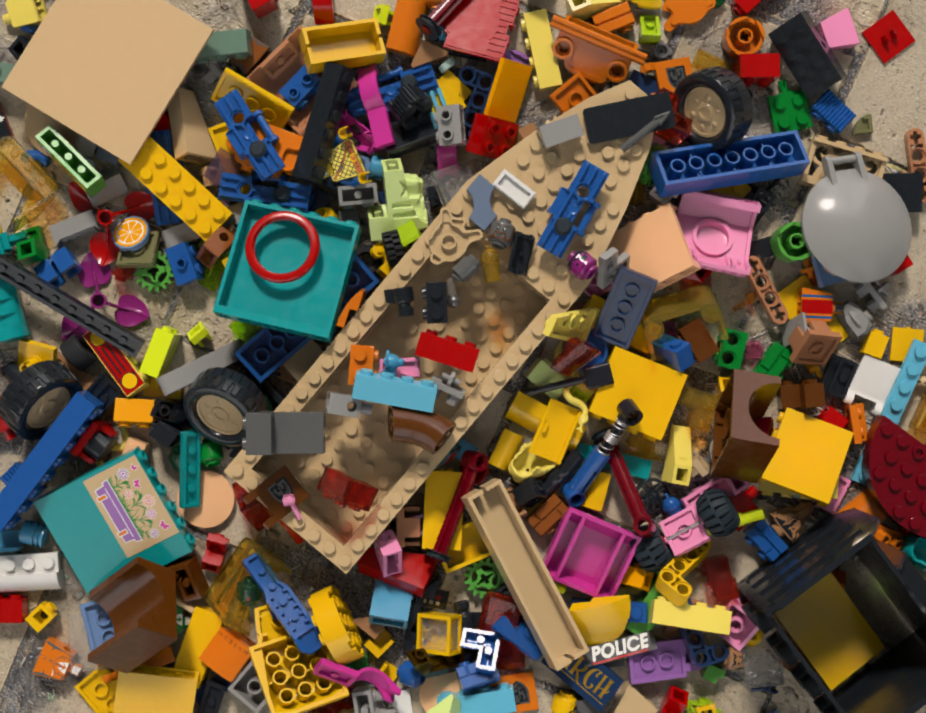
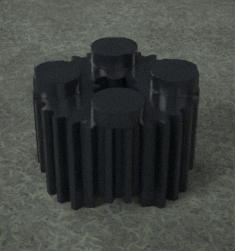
[388,83,433,131]

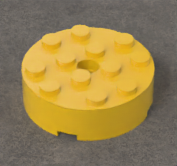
[308,584,365,666]

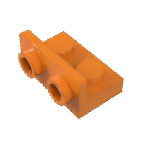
[348,344,379,385]
[843,403,867,444]

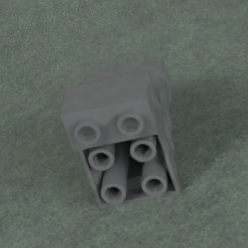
[242,411,325,455]

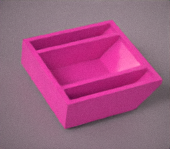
[543,506,642,597]

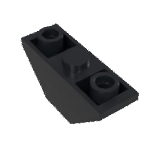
[150,396,194,429]

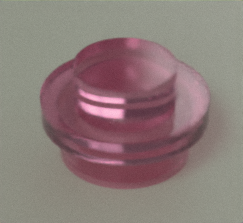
[744,340,764,359]

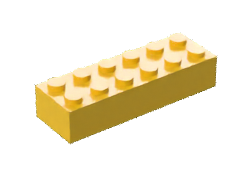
[118,136,234,242]

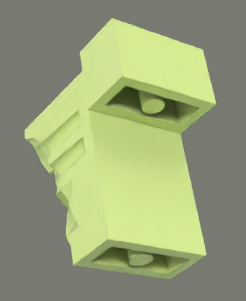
[366,158,429,243]

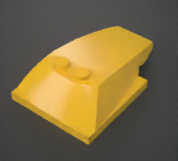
[248,604,349,713]

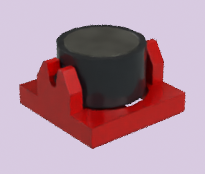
[71,420,117,464]

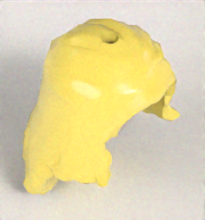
[508,441,557,484]

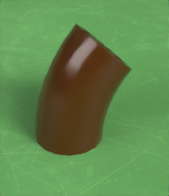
[387,405,456,454]

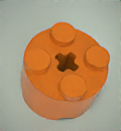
[722,16,765,60]

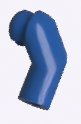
[21,150,51,168]

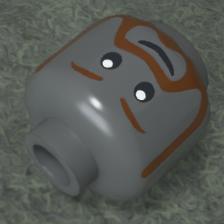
[487,218,516,250]

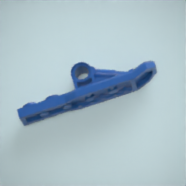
[242,551,322,655]

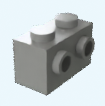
[434,104,467,148]
[337,182,378,209]

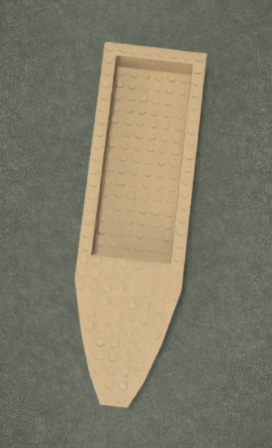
[223,80,654,574]

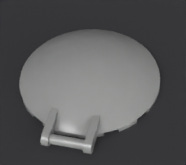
[801,152,912,283]

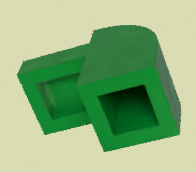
[16,226,49,265]

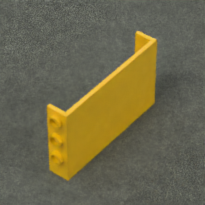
[773,572,884,691]

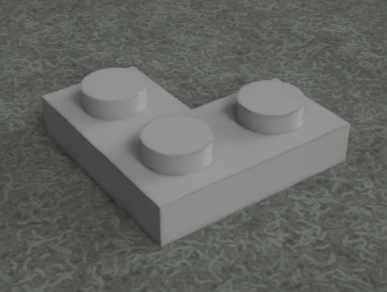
[597,247,630,289]

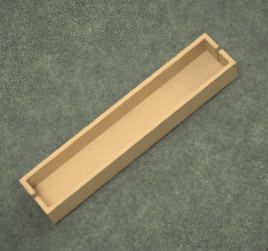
[461,478,590,671]

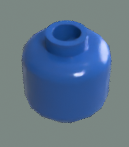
[397,660,426,688]

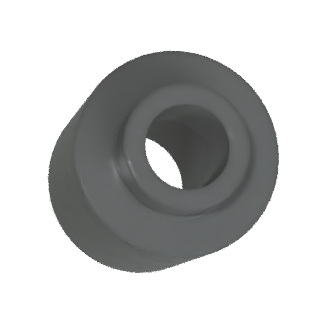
[452,254,481,283]

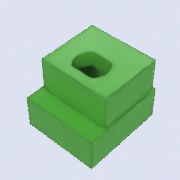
[700,664,726,684]

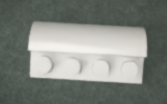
[0,551,64,593]

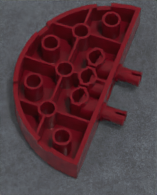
[862,415,926,538]

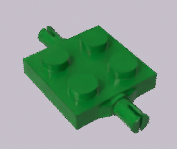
[766,80,813,133]

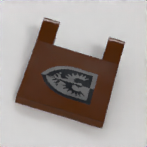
[243,465,310,530]

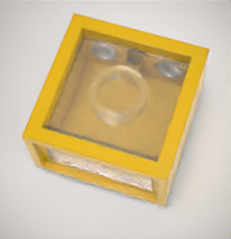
[416,611,462,656]

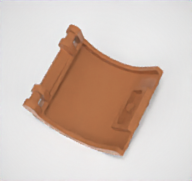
[246,25,359,136]

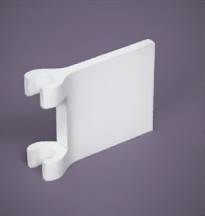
[841,353,901,416]

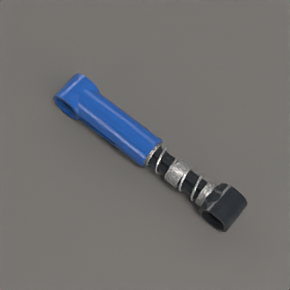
[561,399,643,508]

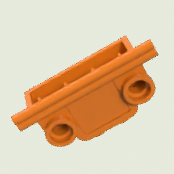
[549,14,648,84]
[226,114,303,180]

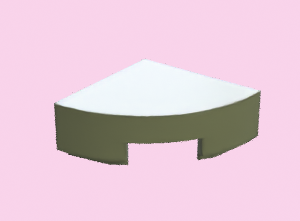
[852,114,873,136]

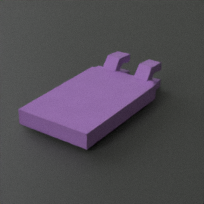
[627,637,702,685]

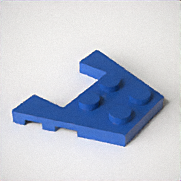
[491,616,543,661]

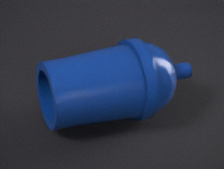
[662,493,683,517]

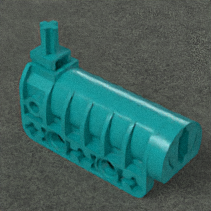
[0,230,31,343]

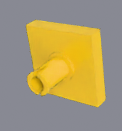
[18,338,58,372]

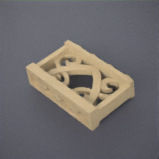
[797,135,889,188]

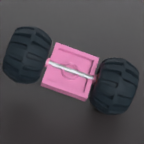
[629,489,740,572]

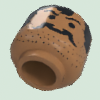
[719,645,749,670]

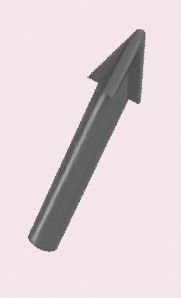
[619,111,670,153]

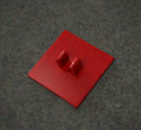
[862,10,916,64]

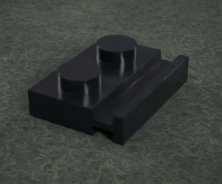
[820,353,859,400]
[87,372,123,419]

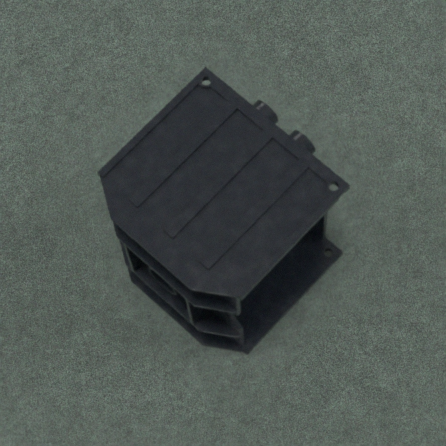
[735,508,926,713]

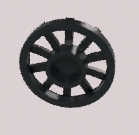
[636,478,669,514]

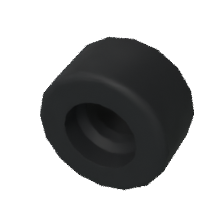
[60,334,97,371]

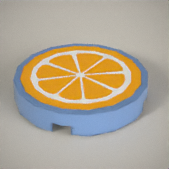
[112,216,151,252]

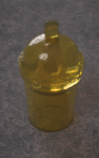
[480,244,501,283]

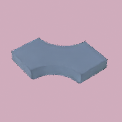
[467,174,497,231]

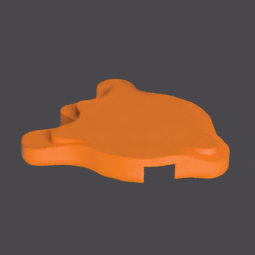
[662,0,716,32]

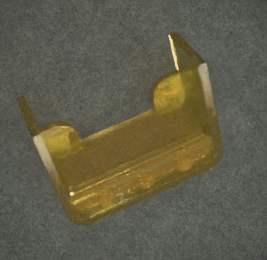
[0,136,58,234]
[639,284,729,361]
[205,537,292,636]

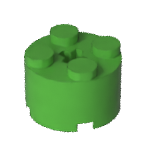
[770,222,811,263]

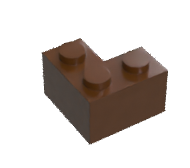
[676,317,720,363]
[776,379,826,409]
[164,554,209,602]

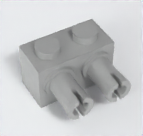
[352,684,398,713]

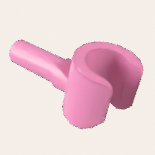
[282,494,302,520]

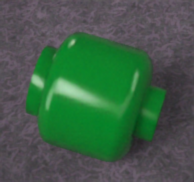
[201,438,224,467]

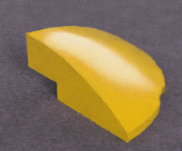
[569,594,631,647]

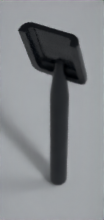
[525,361,614,396]

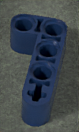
[459,66,494,147]
[679,597,729,667]

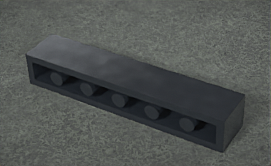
[292,63,355,185]

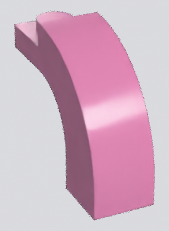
[680,477,751,509]

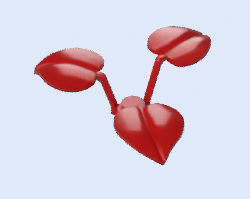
[69,182,155,266]

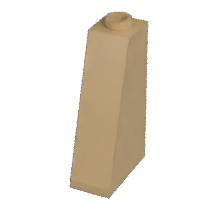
[168,87,218,166]
[610,680,658,713]

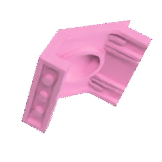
[676,190,761,278]

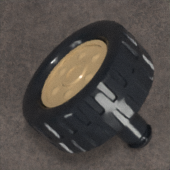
[672,66,753,151]
[0,360,83,440]
[183,367,268,447]

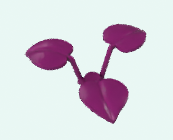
[61,252,149,340]

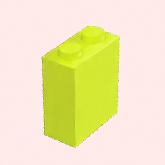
[139,326,182,378]

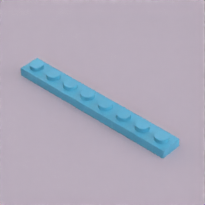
[850,338,926,486]

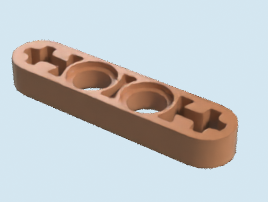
[904,128,926,203]
[746,256,788,325]

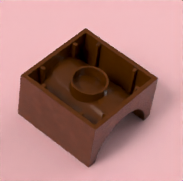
[711,369,781,483]
[88,556,177,673]

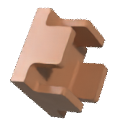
[788,319,843,366]
[397,504,421,547]

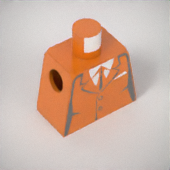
[32,636,83,681]

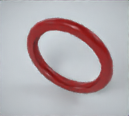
[245,211,320,283]

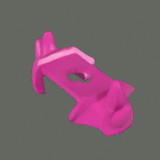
[336,110,383,155]

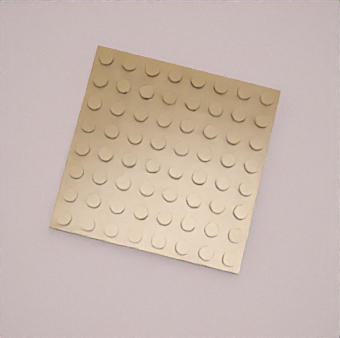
[2,0,215,165]

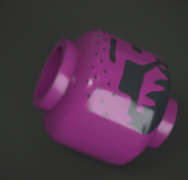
[567,250,598,280]

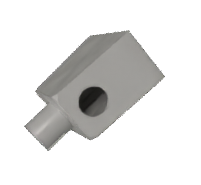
[324,391,373,418]

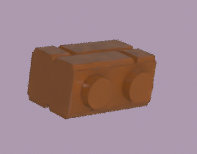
[526,493,568,536]

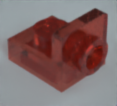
[110,266,136,283]

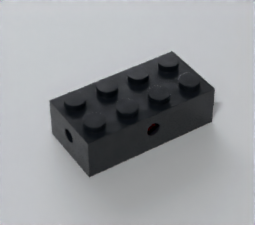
[768,10,847,100]

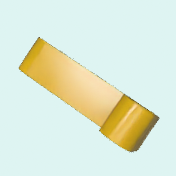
[655,540,712,606]

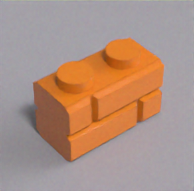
[590,1,635,34]

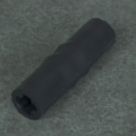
[541,449,585,501]

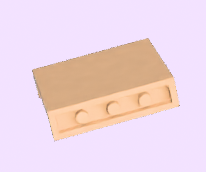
[607,203,701,293]

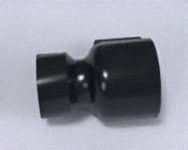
[384,286,414,317]
[454,600,484,630]

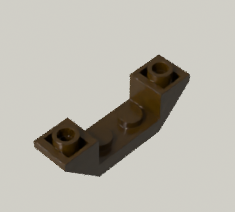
[406,648,478,678]

